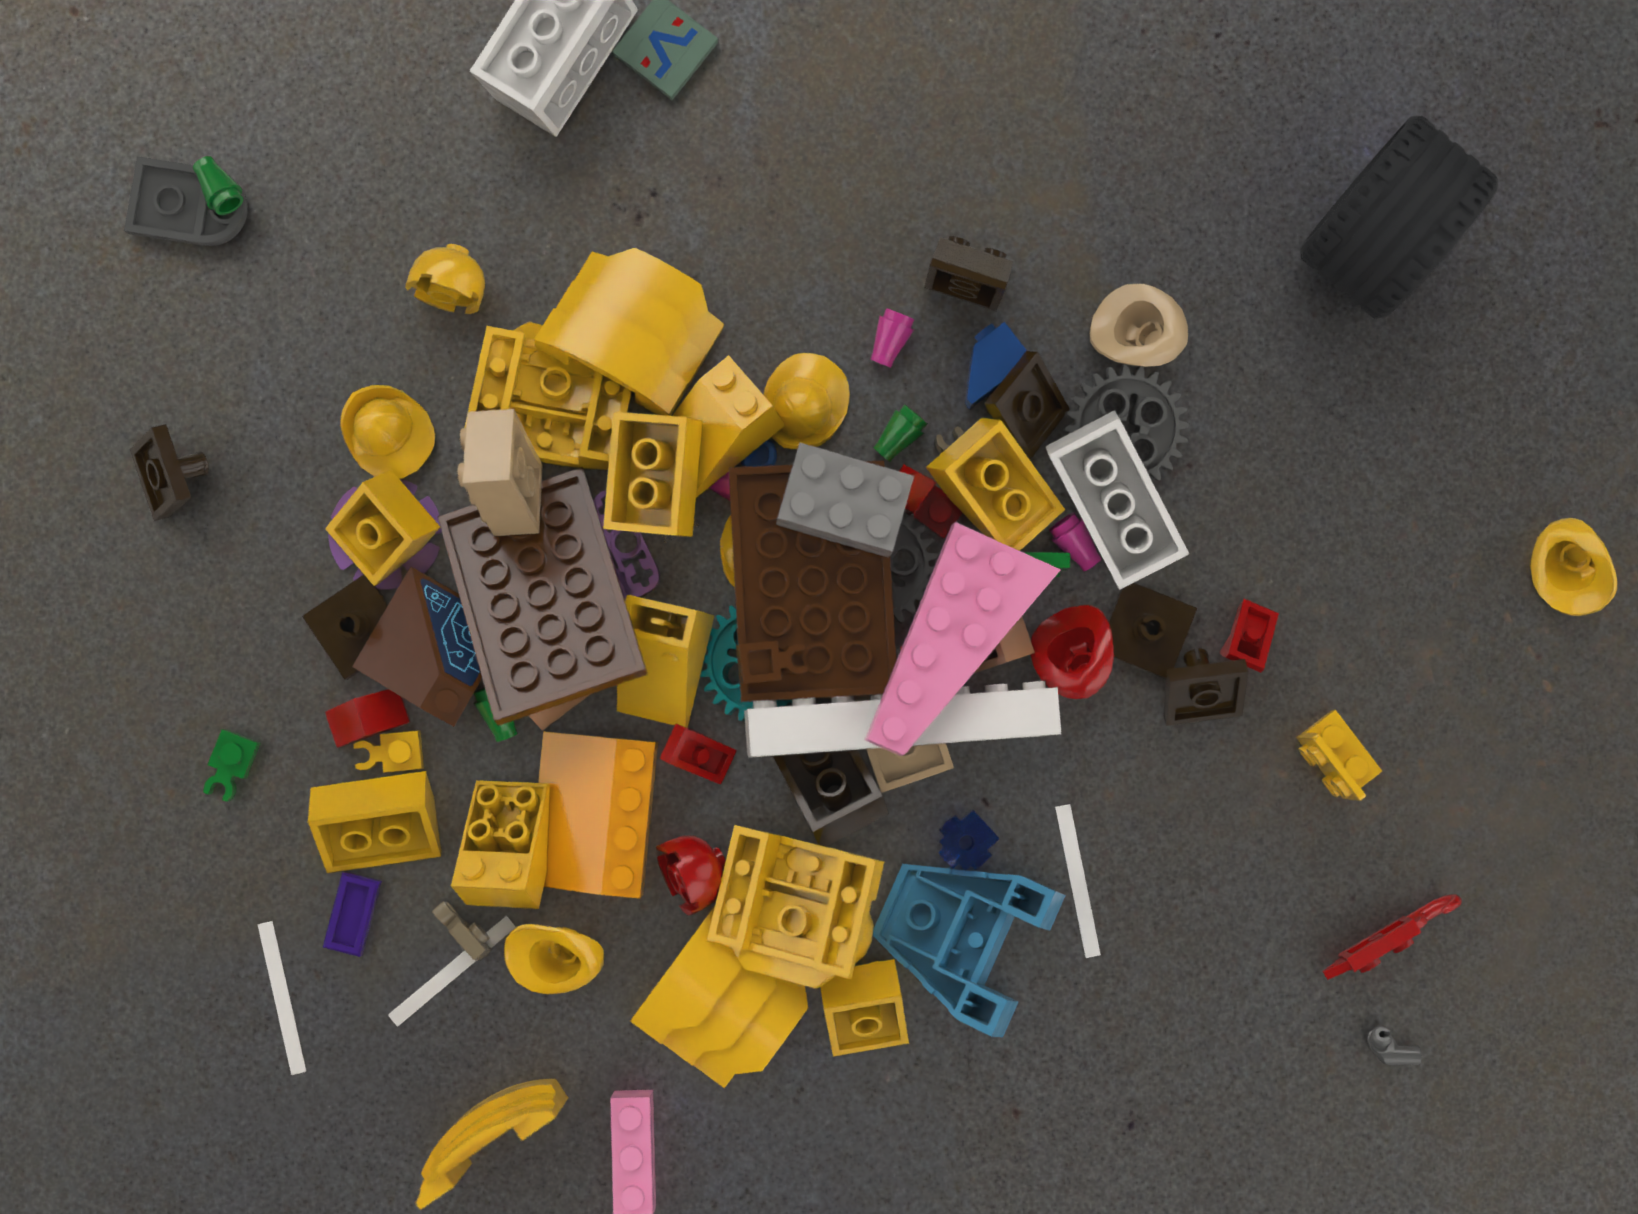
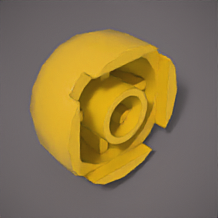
[405,244,485,314]

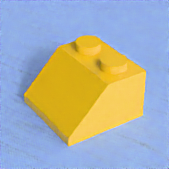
[325,470,440,586]
[820,959,909,1057]

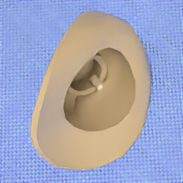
[1089,284,1188,367]

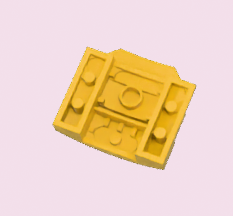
[534,248,724,416]
[464,322,632,470]
[707,825,884,989]
[630,905,808,1088]
[416,1079,568,1210]

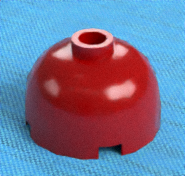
[656,835,726,916]

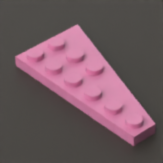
[865,522,1061,756]

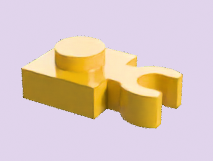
[353,730,424,773]

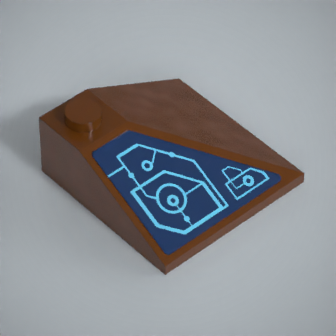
[352,567,482,727]

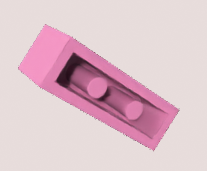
[610,1090,656,1214]

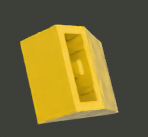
[617,595,714,728]
[451,780,550,909]

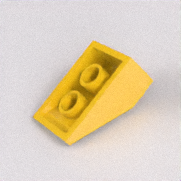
[672,355,785,498]
[926,418,1066,551]

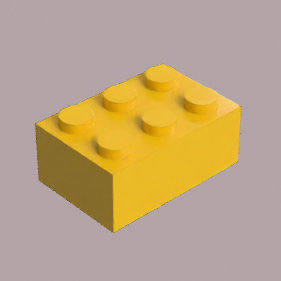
[603,412,703,537]

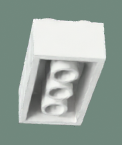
[1045,410,1189,590]

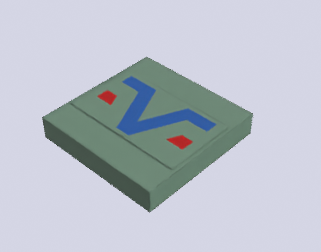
[612,0,719,100]

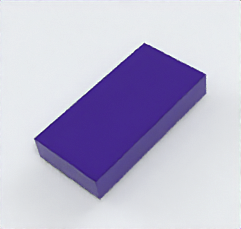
[323,871,382,957]

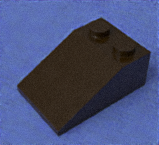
[924,236,1013,311]
[773,750,889,846]

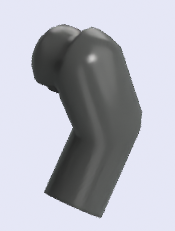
[1368,1026,1422,1065]

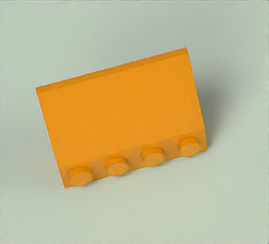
[538,731,658,899]

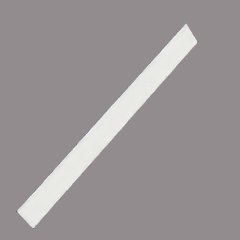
[1055,804,1101,958]
[388,916,516,1027]
[257,921,307,1075]

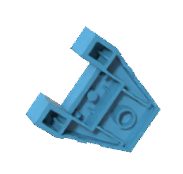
[873,864,1066,1037]

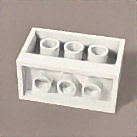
[470,0,638,137]

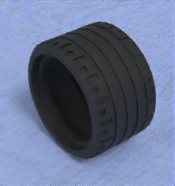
[1300,115,1498,318]

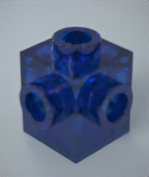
[937,809,1000,871]

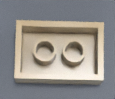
[458,409,543,536]

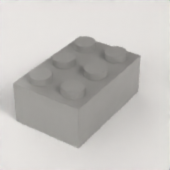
[776,443,914,558]

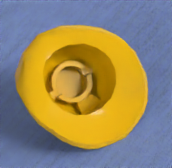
[763,353,850,450]
[340,385,435,479]
[1530,518,1617,616]
[504,924,604,994]

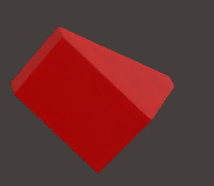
[325,689,411,748]

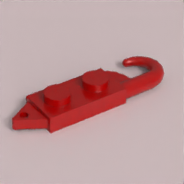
[1322,894,1462,980]

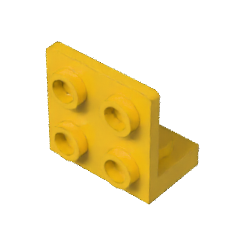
[1296,710,1382,801]

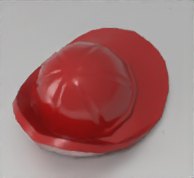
[1030,605,1114,699]

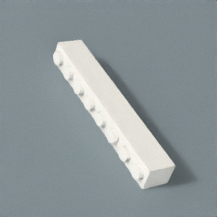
[744,681,1061,758]

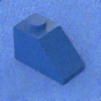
[965,322,1027,410]

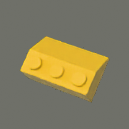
[308,771,441,873]

